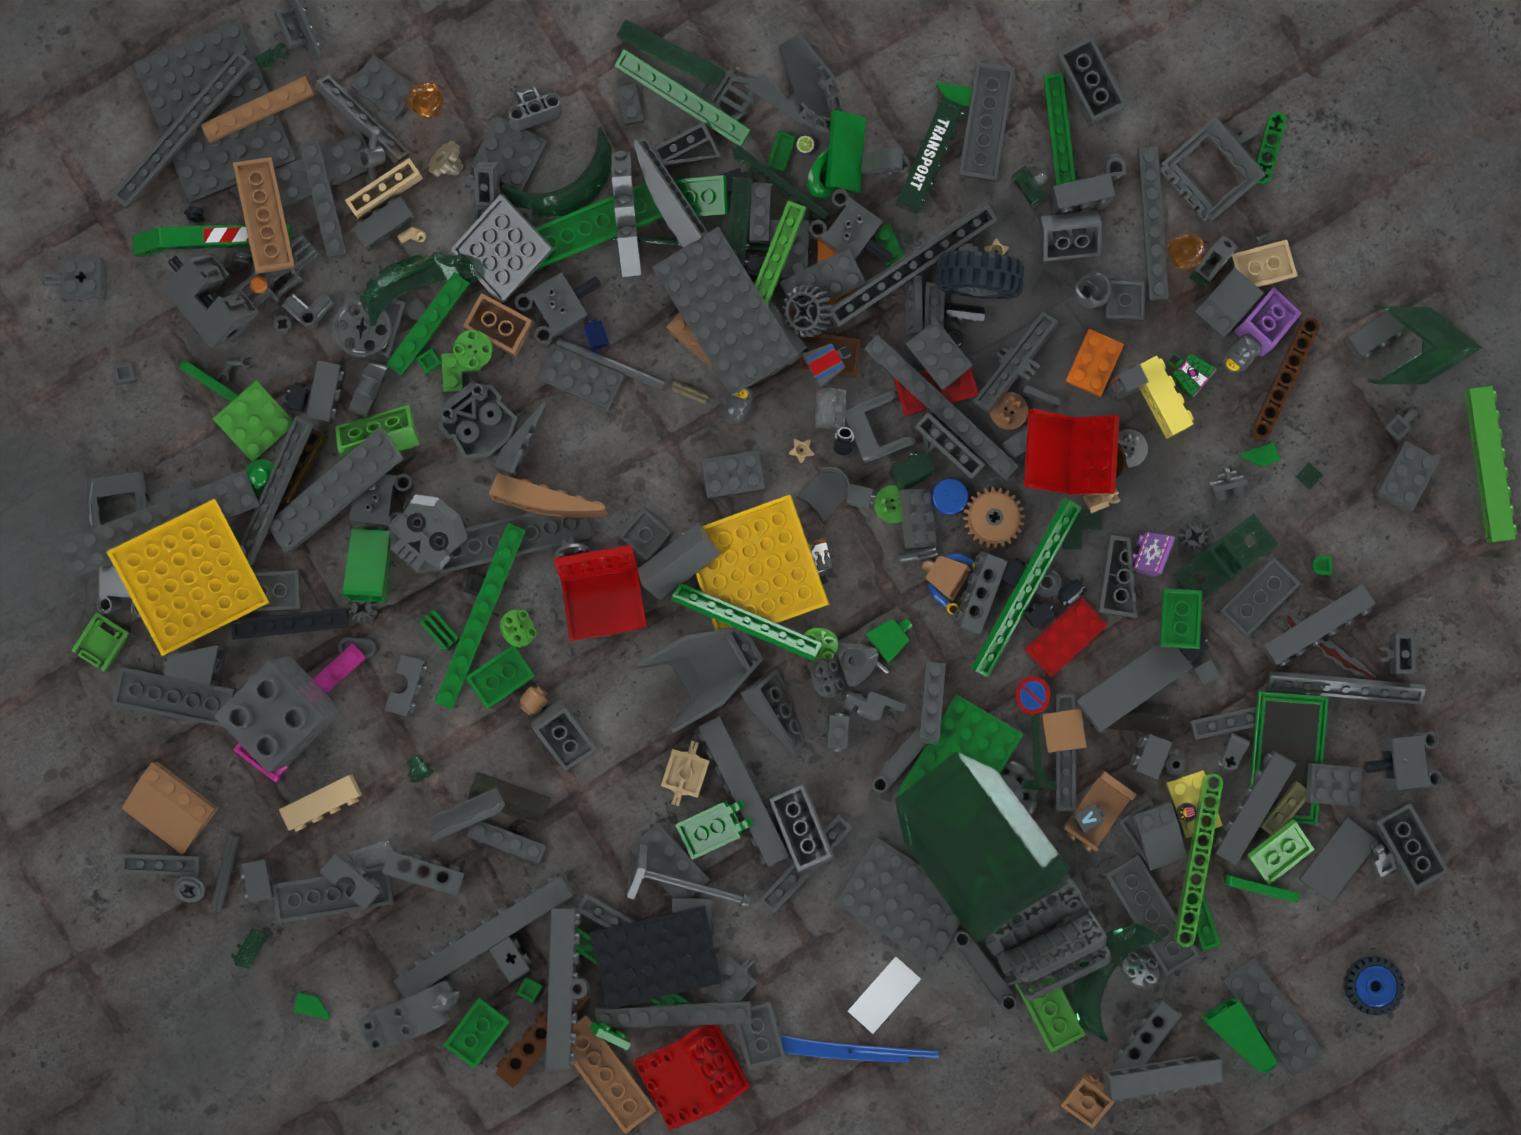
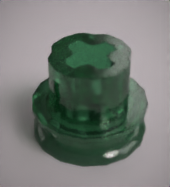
[406,755,434,783]

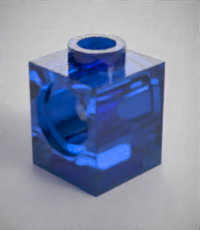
[583,319,610,351]

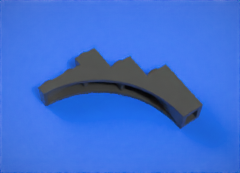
[611,151,641,277]

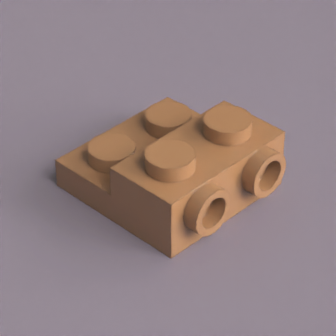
[1061,1071,1115,1129]

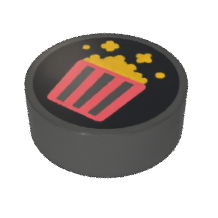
[1177,802,1197,822]

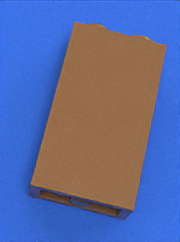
[1063,771,1137,852]

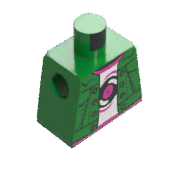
[1167,354,1217,400]

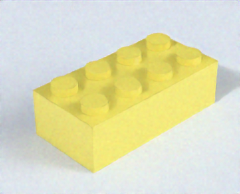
[1140,356,1194,439]

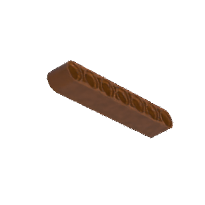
[1250,317,1320,441]

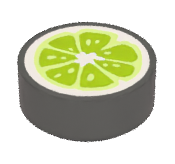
[796,135,815,155]

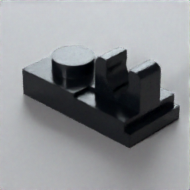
[946,303,985,325]

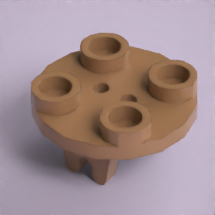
[990,392,1028,430]

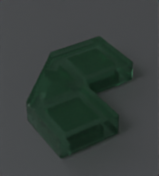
[1062,510,1101,550]

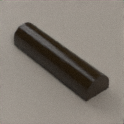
[281,429,329,504]

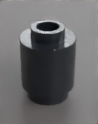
[833,427,854,455]
[1057,578,1087,606]

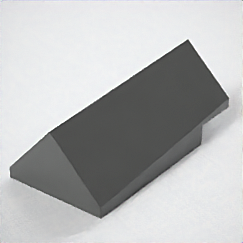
[638,523,722,600]

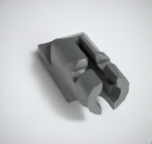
[842,691,906,721]

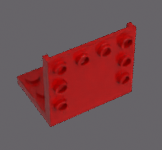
[1024,409,1120,495]
[554,545,647,642]
[633,1024,750,1131]

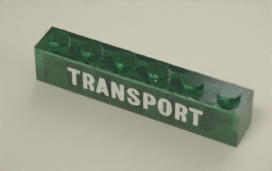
[896,97,964,214]

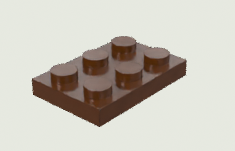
[799,334,861,378]

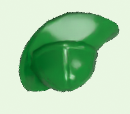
[807,150,838,199]

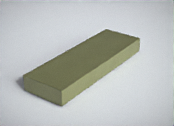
[1260,781,1306,836]

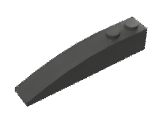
[634,137,708,248]

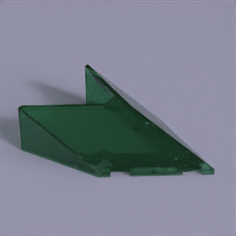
[1367,305,1482,385]

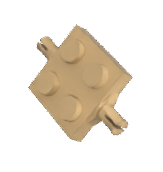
[661,741,709,806]

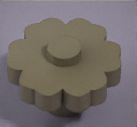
[428,141,463,177]

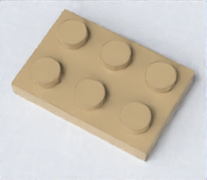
[1231,239,1298,288]

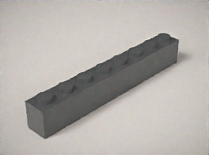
[697,716,789,867]

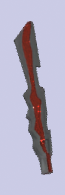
[1287,614,1376,680]

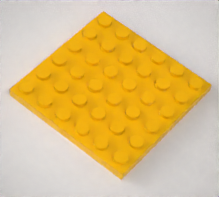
[682,494,829,631]
[107,498,269,656]

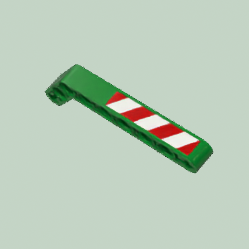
[132,224,291,257]

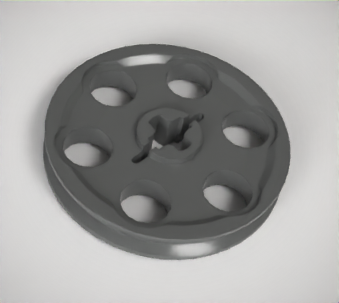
[333,299,392,358]

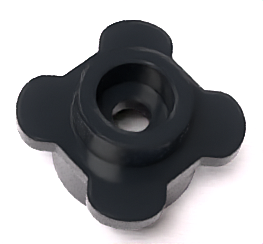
[184,206,205,223]

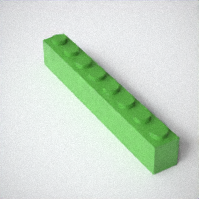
[1464,386,1517,543]

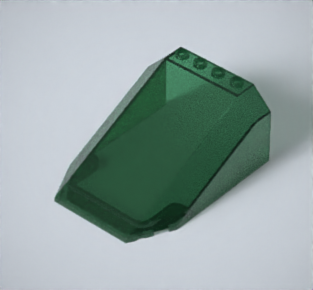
[895,751,1071,943]

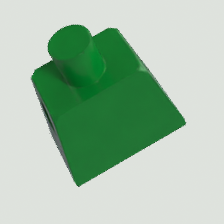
[865,618,913,663]

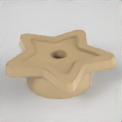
[984,239,1009,255]
[789,439,814,463]

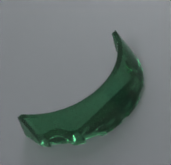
[501,127,612,218]
[360,252,477,327]
[1071,924,1163,1043]

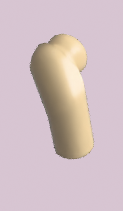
[397,227,426,243]

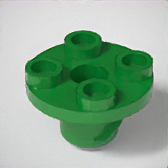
[245,459,274,498]

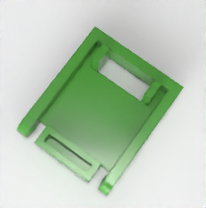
[72,612,131,672]

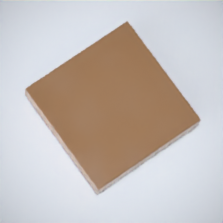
[1042,709,1087,753]

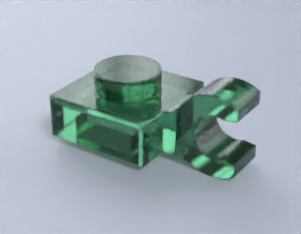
[254,42,291,70]

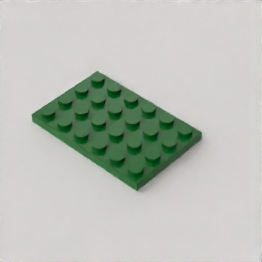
[897,694,1024,835]

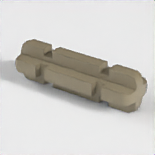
[671,381,709,404]

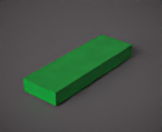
[1187,893,1222,951]

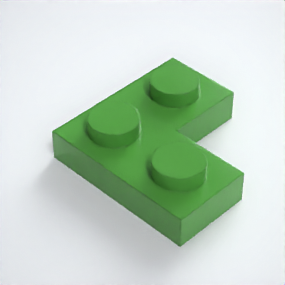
[441,351,482,393]

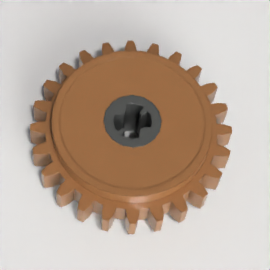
[963,487,1025,549]

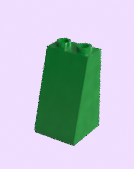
[343,526,392,603]
[1200,997,1277,1073]

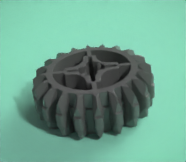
[782,285,833,337]

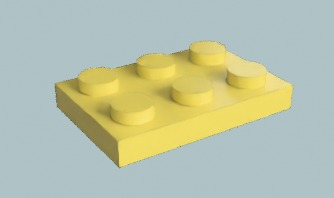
[1166,770,1223,838]

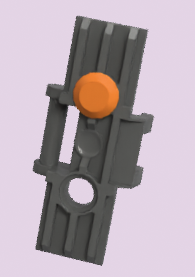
[231,233,319,307]

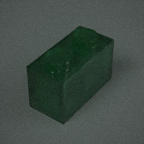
[889,450,935,490]

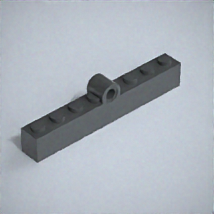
[546,908,590,1069]

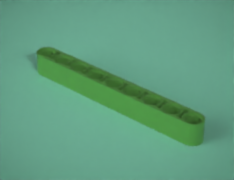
[1174,774,1223,947]

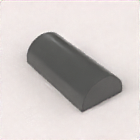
[769,784,834,872]

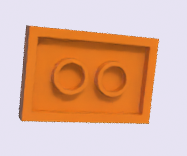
[1065,329,1124,397]

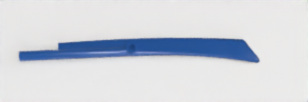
[780,1035,938,1062]

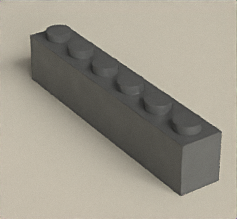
[1261,584,1376,667]
[1213,750,1296,865]
[1103,1053,1223,1102]

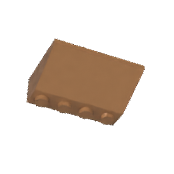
[121,762,219,855]

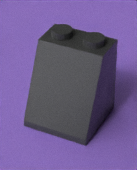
[163,646,227,685]

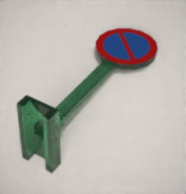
[1016,676,1057,791]

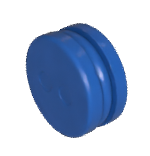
[932,478,968,515]

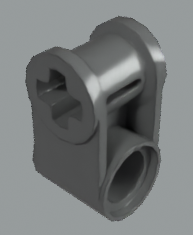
[1218,733,1250,771]

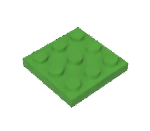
[212,380,294,462]

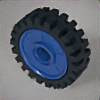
[1343,956,1405,1016]

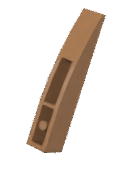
[489,473,608,518]

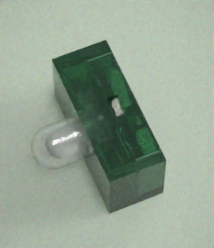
[1011,166,1048,209]

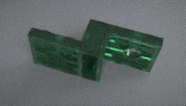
[1173,513,1278,601]

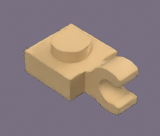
[1083,488,1120,513]

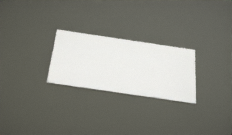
[848,957,921,1034]

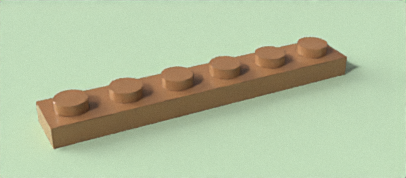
[201,76,314,143]

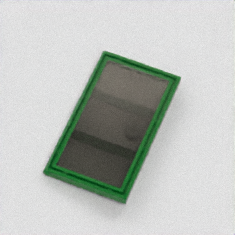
[1250,691,1329,825]

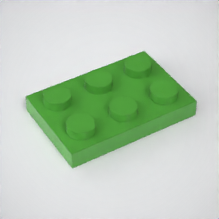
[1247,820,1315,885]

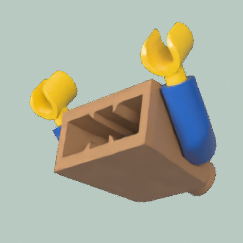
[922,554,975,615]

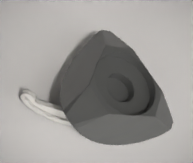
[837,643,889,687]

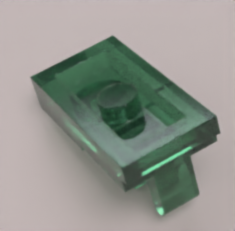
[231,928,269,969]

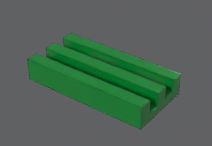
[419,609,460,651]

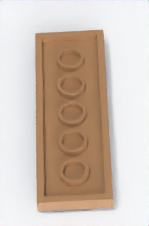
[233,157,294,274]
[573,1015,657,1134]

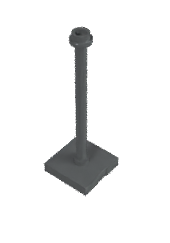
[627,844,751,908]

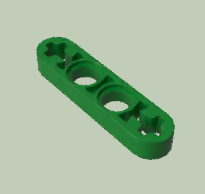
[1256,112,1286,185]
[178,359,238,402]
[1224,875,1300,903]

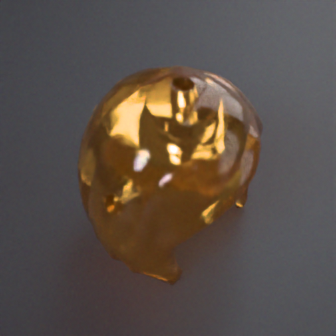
[406,82,444,119]
[1167,233,1205,270]

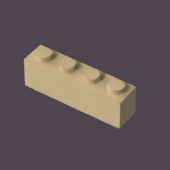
[345,158,423,220]
[279,775,362,832]

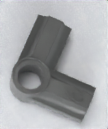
[282,293,335,330]

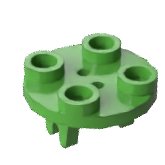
[453,330,493,369]
[874,485,904,524]
[500,609,537,647]
[803,628,838,660]

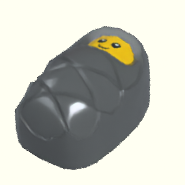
[1223,334,1262,374]
[722,387,753,425]

